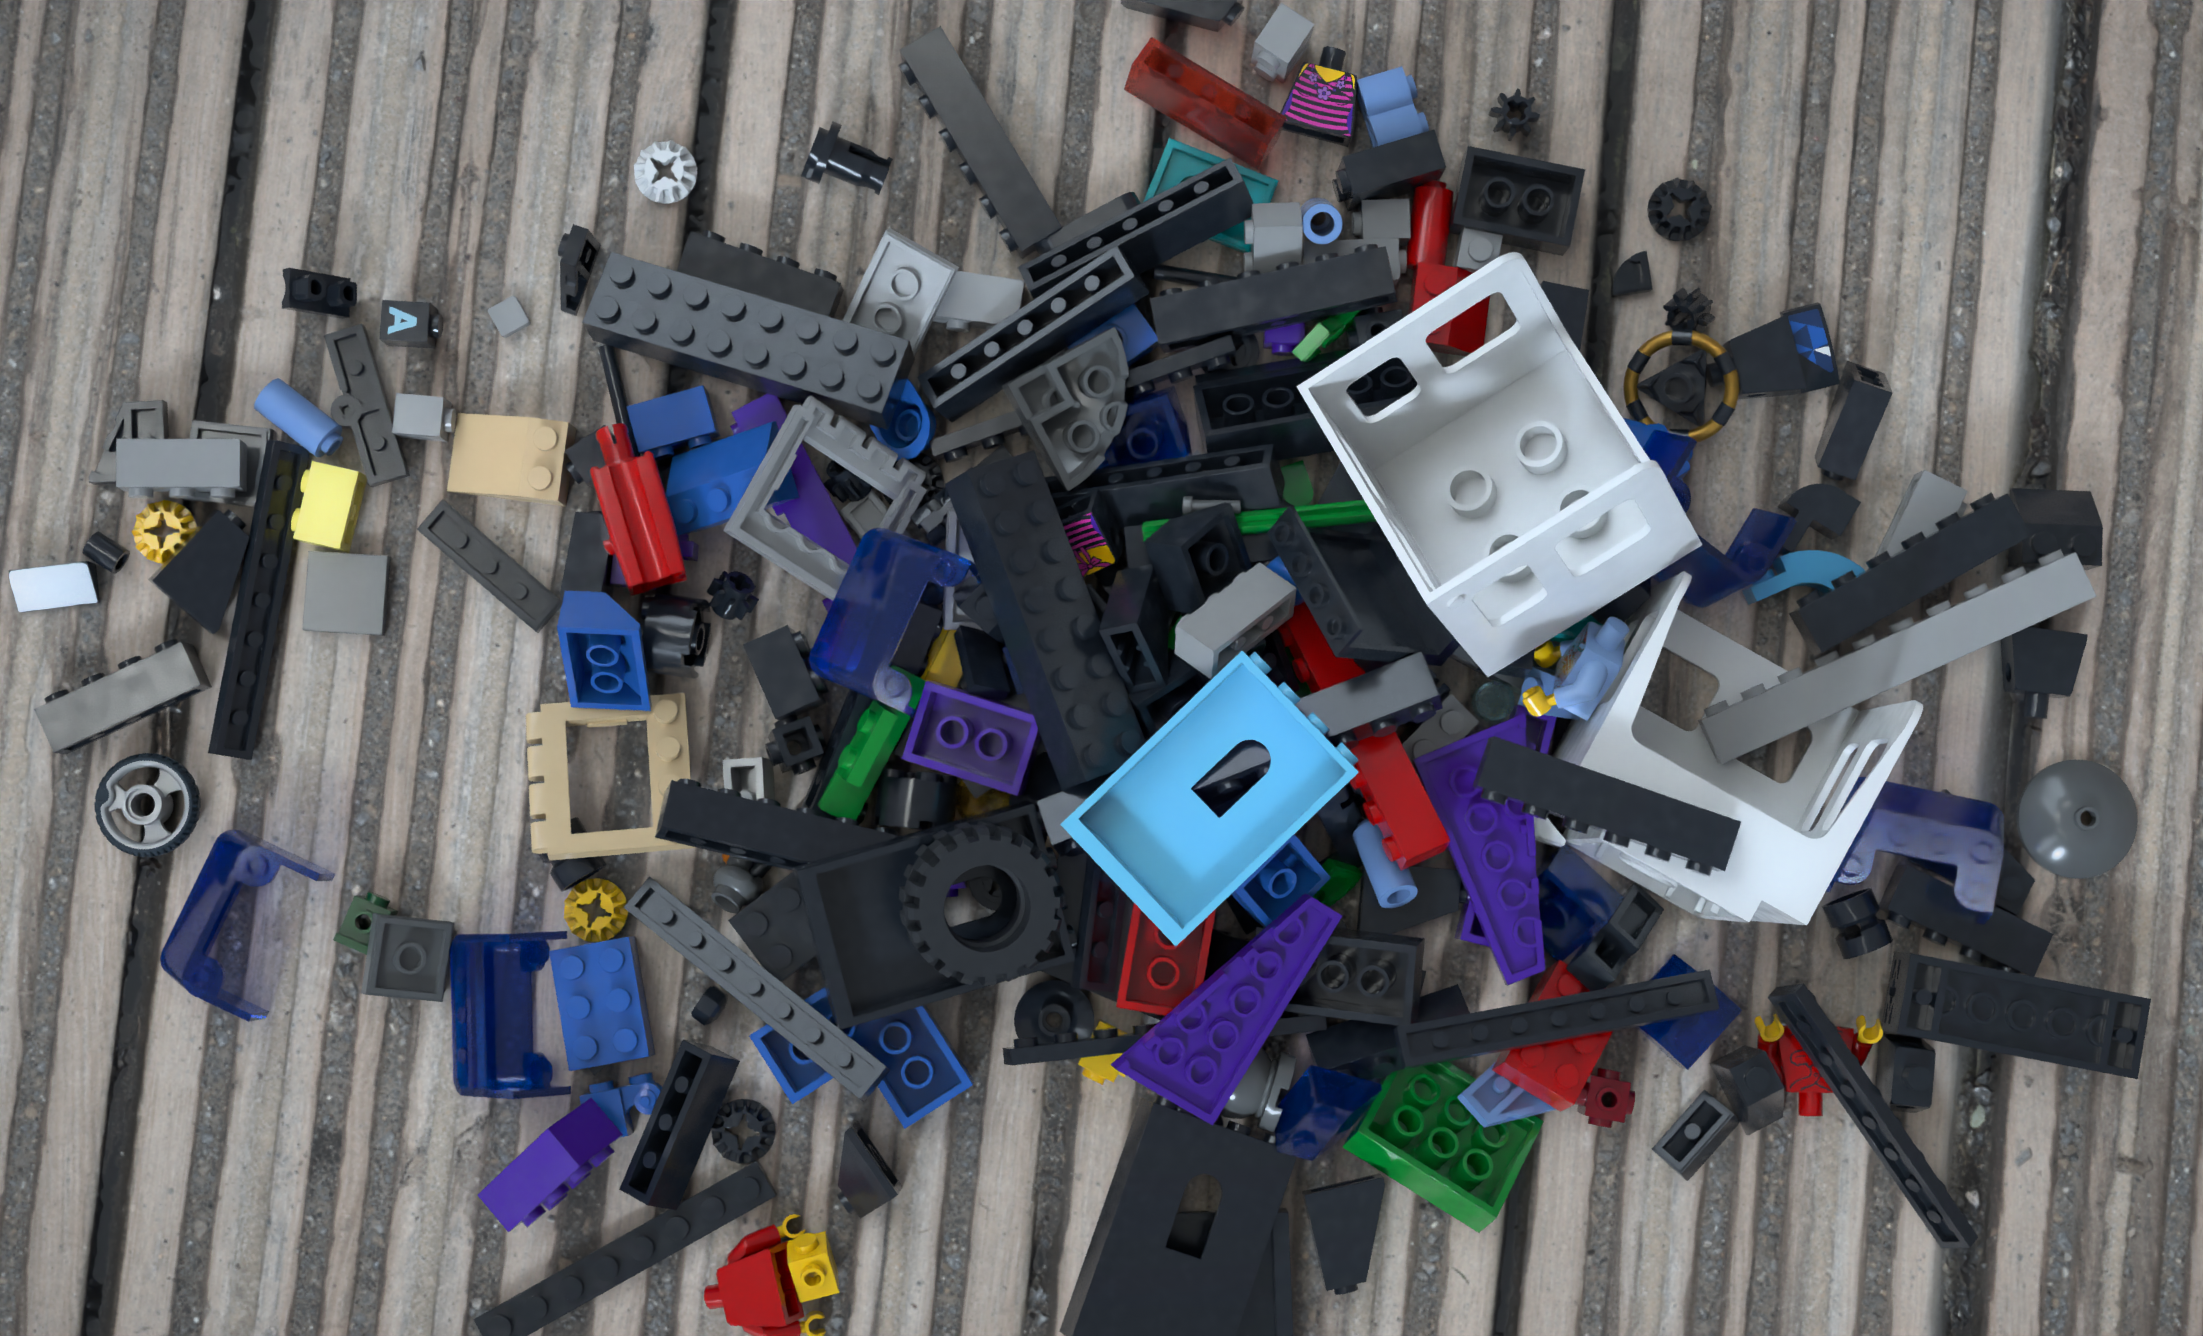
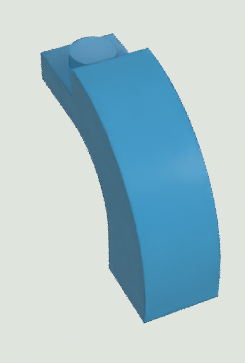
[1742,550,1865,605]

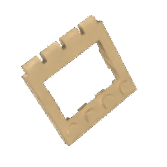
[525,693,696,861]

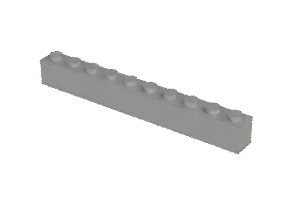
[1698,549,2096,764]

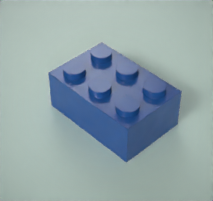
[549,936,655,1071]

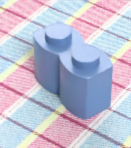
[1356,66,1429,148]

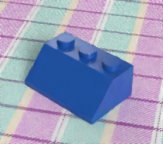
[666,421,800,536]
[557,591,652,711]

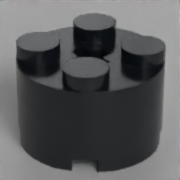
[641,593,711,679]
[873,768,958,830]

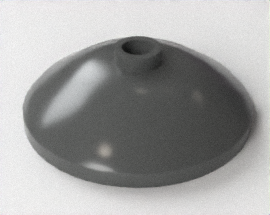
[2016,760,2138,879]

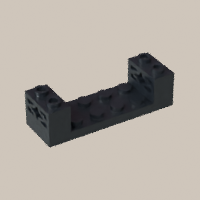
[1881,951,2151,1079]

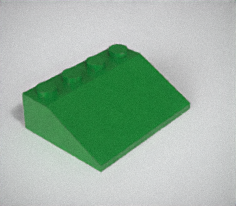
[1342,1062,1544,1233]

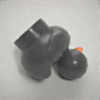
[711,854,763,913]

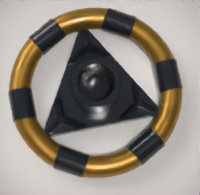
[1623,330,1739,444]

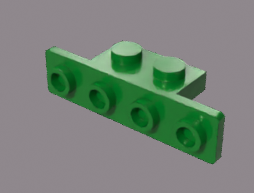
[818,665,926,820]

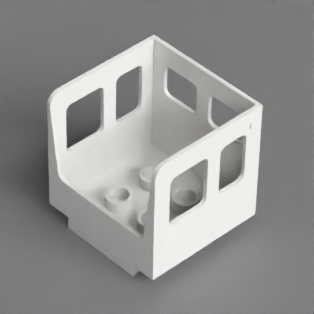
[1297,252,1702,677]
[1552,571,1923,925]

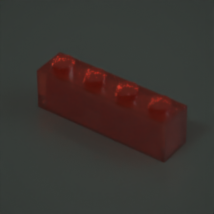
[1124,37,1287,170]

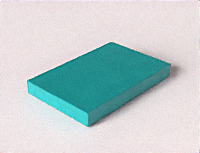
[1144,138,1279,253]

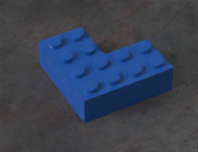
[749,987,975,1129]

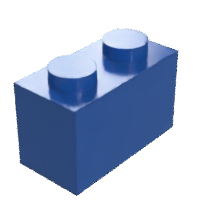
[626,385,720,461]

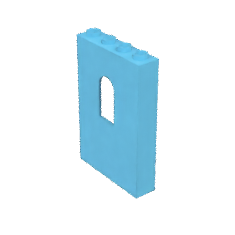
[1060,651,1359,946]

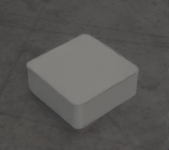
[488,296,531,338]

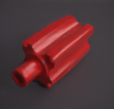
[590,423,687,596]

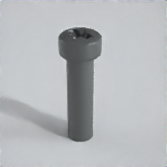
[1182,496,1241,515]

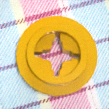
[131,500,197,564]
[564,878,628,942]

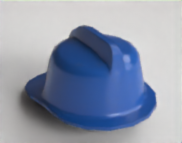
[869,379,937,461]

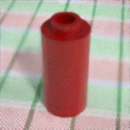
[1407,180,1454,270]

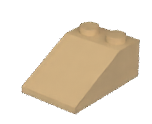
[447,413,576,506]

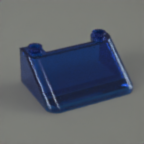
[809,528,978,718]

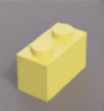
[291,461,367,553]

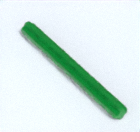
[1142,500,1377,543]

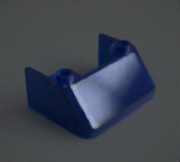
[1643,429,1797,608]
[160,830,335,1022]
[450,931,571,1099]

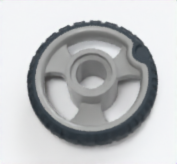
[94,753,201,857]

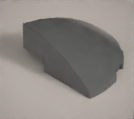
[1001,327,1129,491]

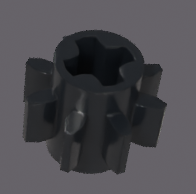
[1489,88,1540,141]
[1663,287,1715,333]
[824,460,872,503]
[706,571,759,620]

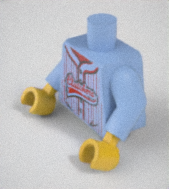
[1522,617,1629,721]

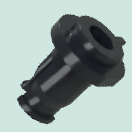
[801,121,893,195]

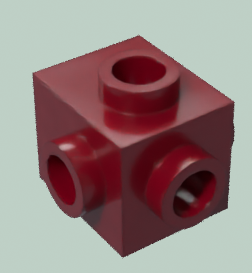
[1575,1068,1635,1128]

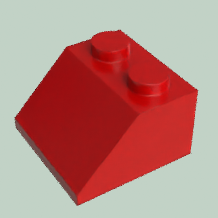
[1408,262,1490,356]

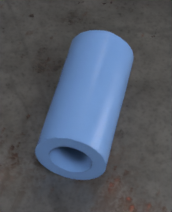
[1300,198,1343,244]
[254,378,343,457]
[1352,818,1418,908]

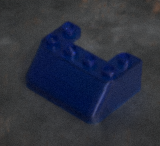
[1826,777,2005,925]

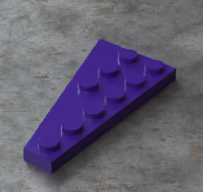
[1412,713,1545,986]
[1111,893,1342,1126]

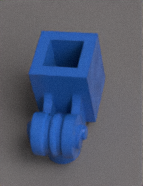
[579,1072,662,1138]

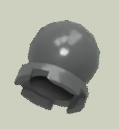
[1220,1048,1297,1132]

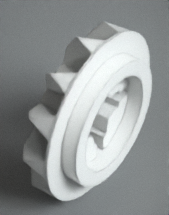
[634,140,697,204]

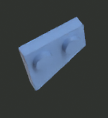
[1457,1062,1557,1128]

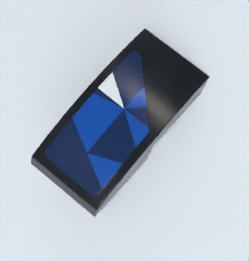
[1780,302,1840,393]

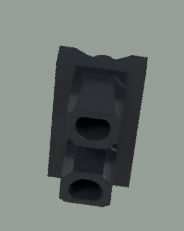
[282,268,357,319]

